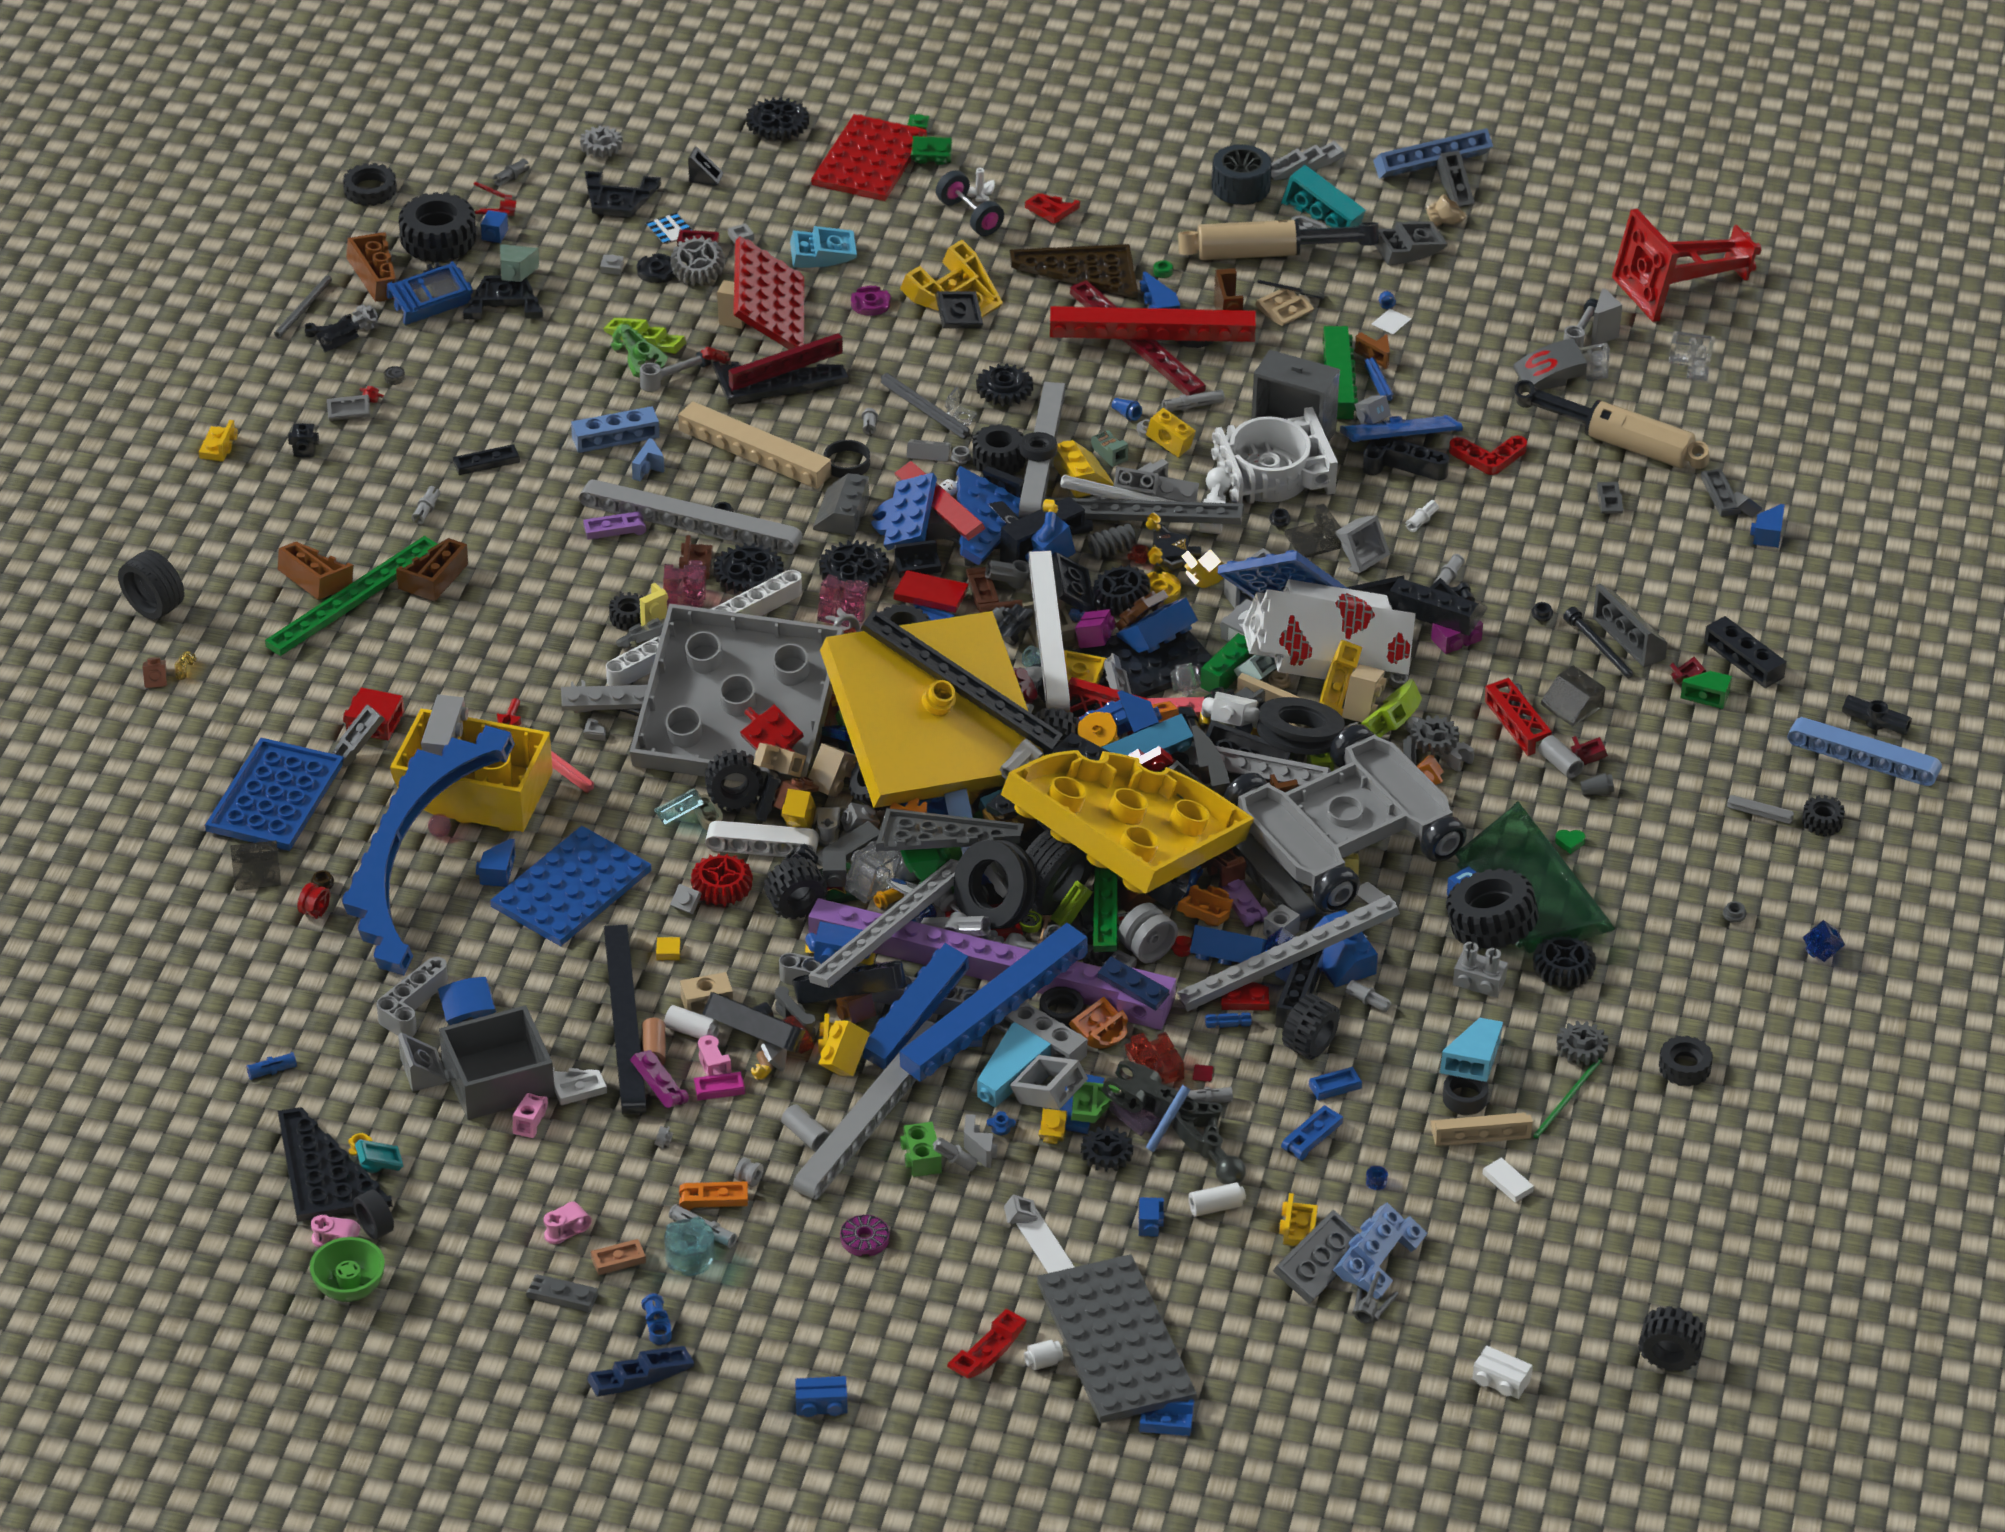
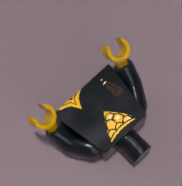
[1146,513,1201,574]

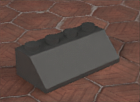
[1593,584,1667,668]

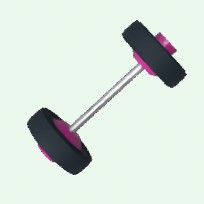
[936,170,1005,236]

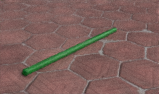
[1533,1058,1602,1139]

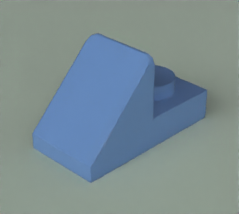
[632,438,665,481]

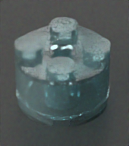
[664,1217,715,1276]

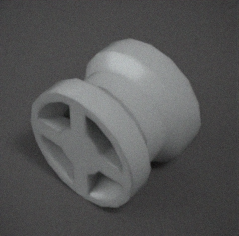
[734,1157,764,1187]

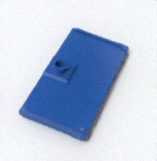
[1340,415,1463,442]

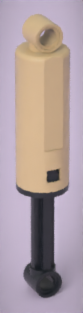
[1178,219,1379,260]
[1514,380,1710,469]

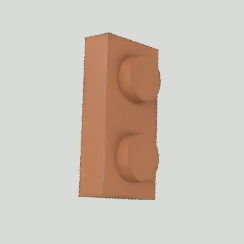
[591,1239,646,1275]

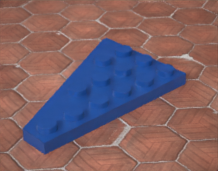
[956,466,1022,565]

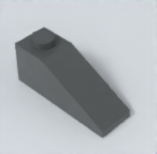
[1436,150,1475,207]

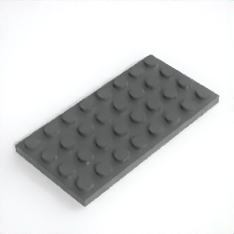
[1037,1254,1197,1423]

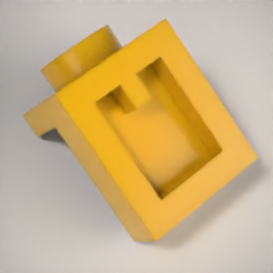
[1038,1108,1067,1144]

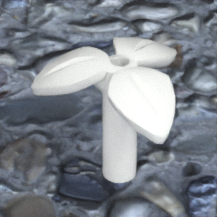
[967,168,995,202]

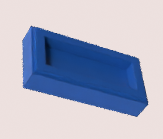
[1308,1067,1362,1101]

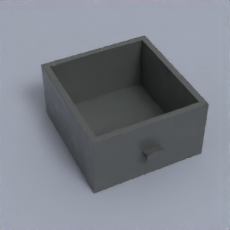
[1251,350,1340,442]
[439,1005,555,1120]

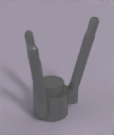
[1352,1271,1399,1324]

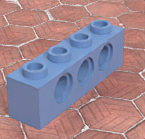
[571,406,660,453]

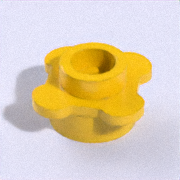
[348,1133,373,1156]

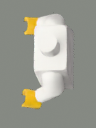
[1198,692,1260,737]

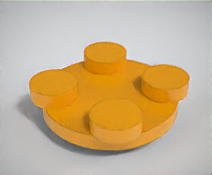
[1078,712,1119,747]

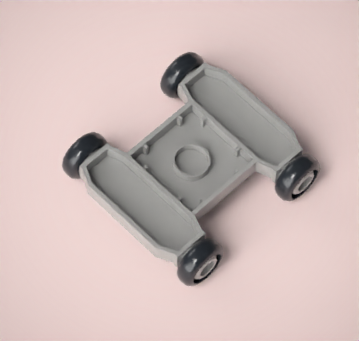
[1224,724,1467,913]

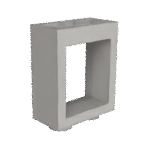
[1010,1055,1088,1110]

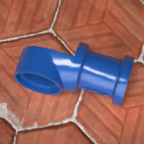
[641,1294,672,1345]

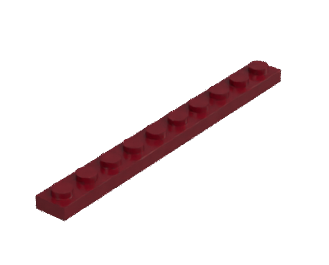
[1070,280,1206,396]

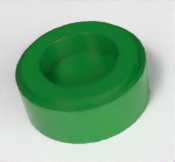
[1153,260,1173,278]

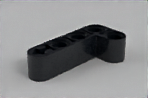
[1363,437,1449,480]

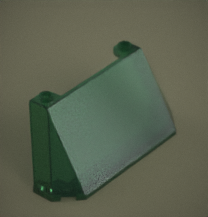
[1455,801,1616,953]

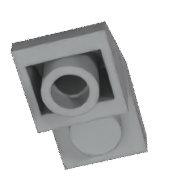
[964,1114,997,1168]

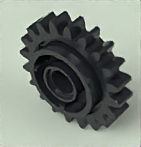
[976,363,1033,407]

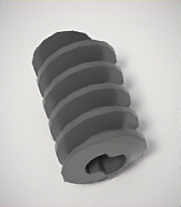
[1087,523,1136,560]

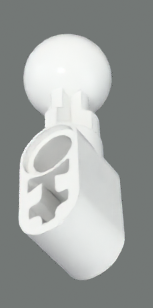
[1199,467,1231,534]

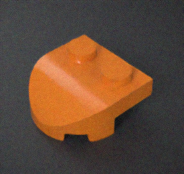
[1177,885,1233,926]
[1069,997,1128,1049]

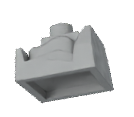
[1335,515,1390,573]

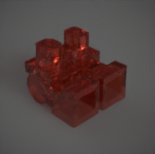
[1125,1032,1184,1084]

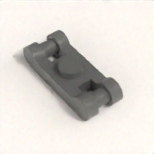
[775,986,816,1041]

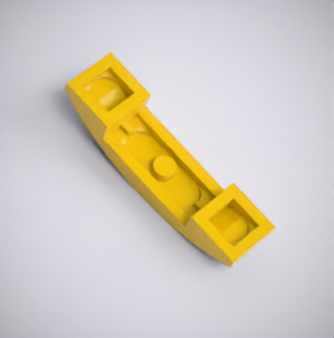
[1319,640,1362,716]

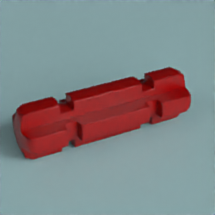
[701,346,730,364]

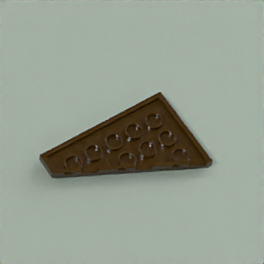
[1009,244,1138,298]

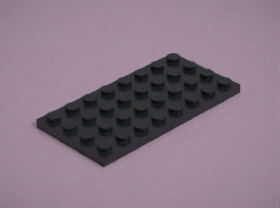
[1029,631,1212,717]

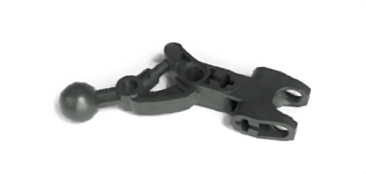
[1102,1061,1246,1185]

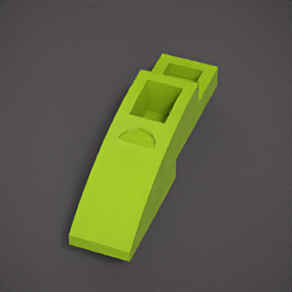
[1361,679,1422,738]

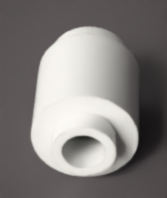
[1024,1340,1063,1370]

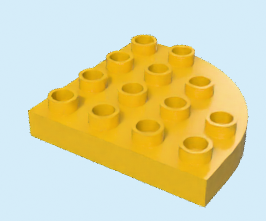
[1001,750,1254,894]

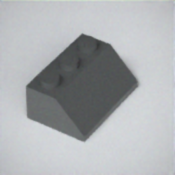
[813,473,869,536]

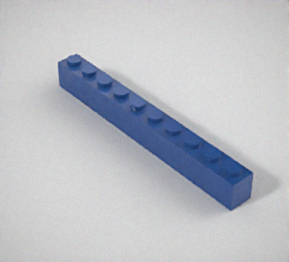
[899,923,1088,1082]

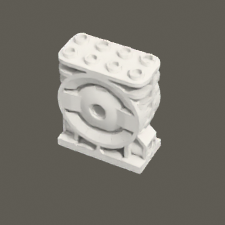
[1211,407,1338,504]

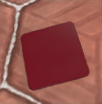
[1193,1064,1213,1082]

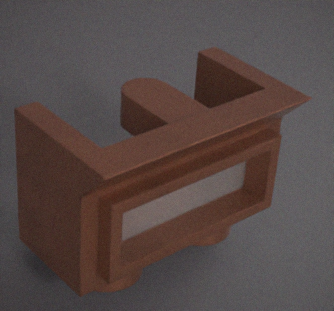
[1199,848,1247,887]

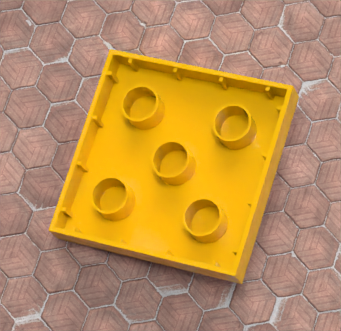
[820,611,1044,808]

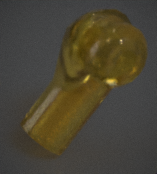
[174,651,197,680]

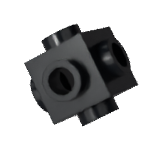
[288,423,319,457]

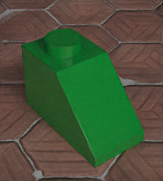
[1680,671,1732,709]

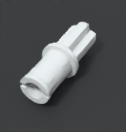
[1405,500,1439,532]

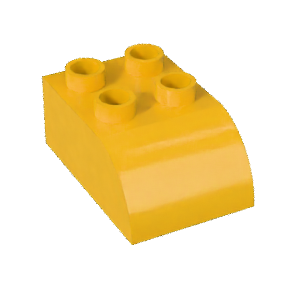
[390,708,553,832]

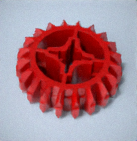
[691,853,753,907]

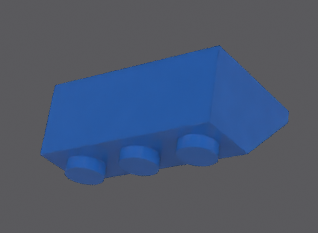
[1116,597,1198,653]
[1312,910,1378,988]
[1190,925,1270,966]

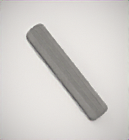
[1727,795,1794,824]

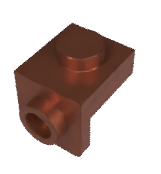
[142,657,167,688]

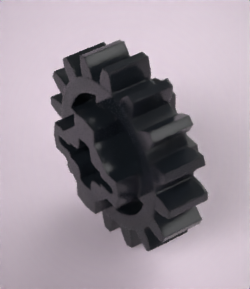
[1081,1126,1134,1172]

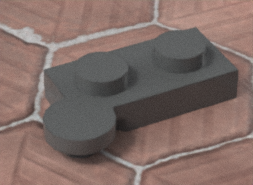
[616,618,665,649]

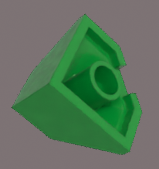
[900,848,951,884]

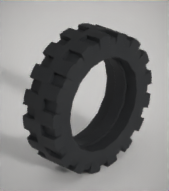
[343,163,397,206]

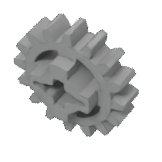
[580,125,623,158]

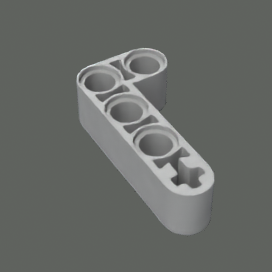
[377,957,448,1037]

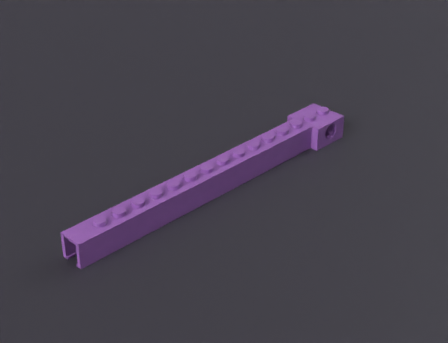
[808,898,1176,1030]

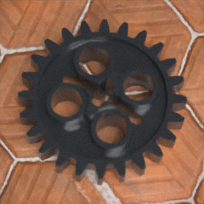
[746,97,809,141]
[819,540,889,593]
[714,543,784,594]

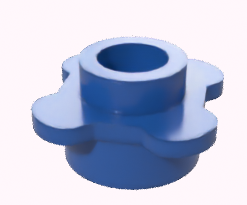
[987,1111,1016,1136]

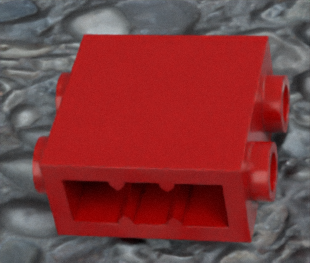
[343,687,404,741]

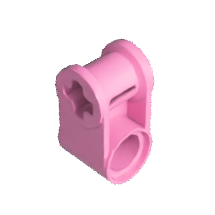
[544,1201,592,1244]
[311,1215,361,1248]

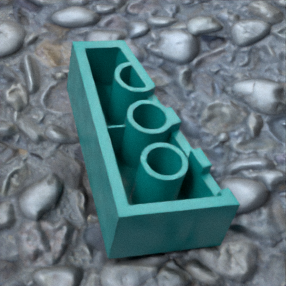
[1281,165,1366,228]

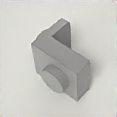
[840,802,880,832]

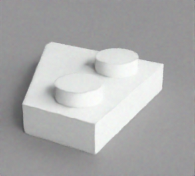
[553,1067,607,1105]

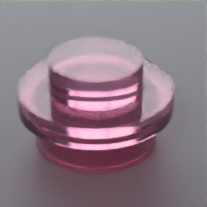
[428,814,451,837]

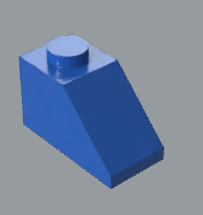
[1750,504,1785,548]
[1117,690,1162,733]
[476,839,516,887]

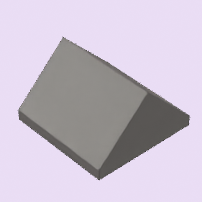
[1591,289,1622,346]
[398,1032,448,1092]

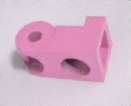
[698,1035,732,1076]
[513,1093,548,1138]

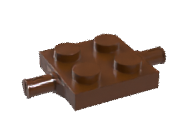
[1115,590,1169,631]

